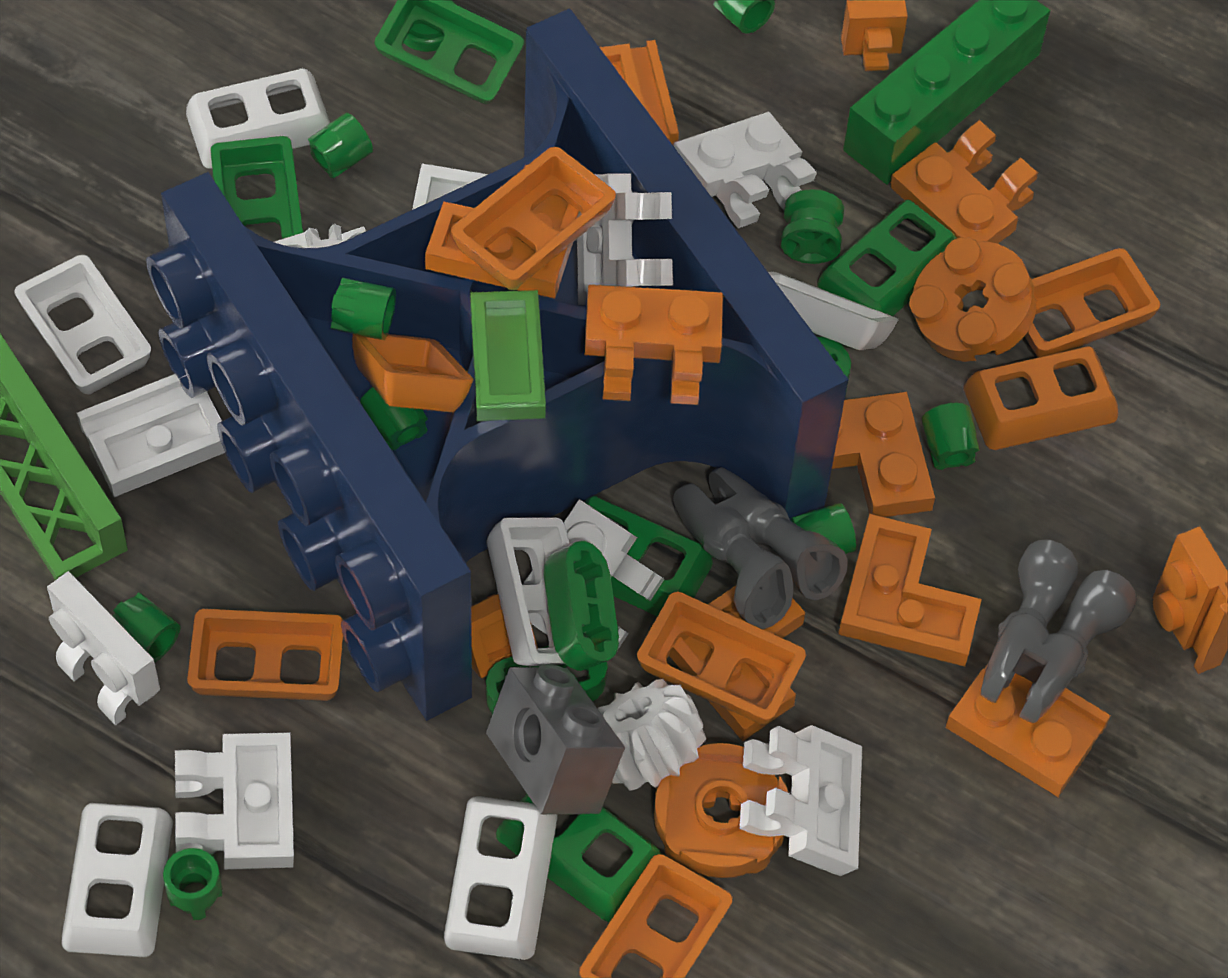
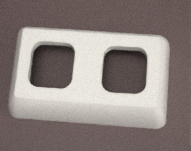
[186,69,330,168]
[15,255,151,395]
[768,272,898,350]
[487,518,587,666]
[444,796,557,960]
[62,803,173,957]

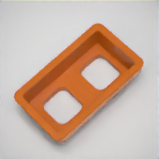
[451,147,616,290]
[1025,248,1161,357]
[352,334,473,412]
[963,346,1118,450]
[637,592,806,725]
[187,609,343,701]
[579,854,732,978]

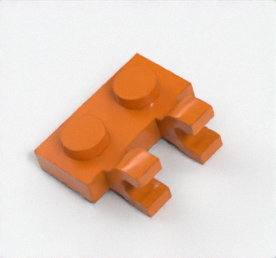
[891,120,1038,244]
[585,285,723,405]

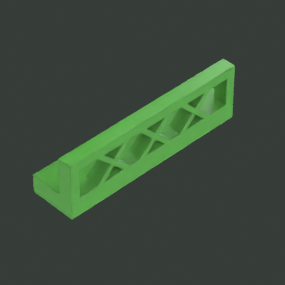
[0,333,128,580]

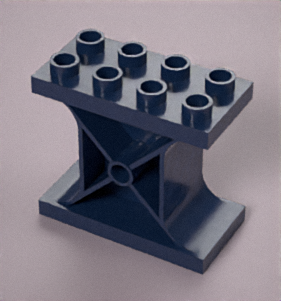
[146,8,849,721]

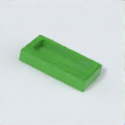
[470,290,546,421]

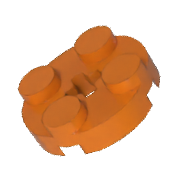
[909,237,1036,362]
[654,743,788,878]

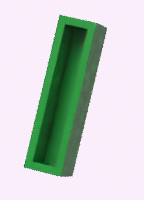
[843,0,1051,185]

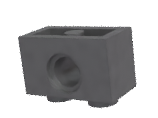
[486,664,625,815]

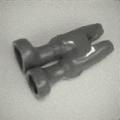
[673,467,848,629]
[981,540,1137,723]

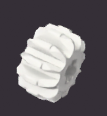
[598,679,706,791]

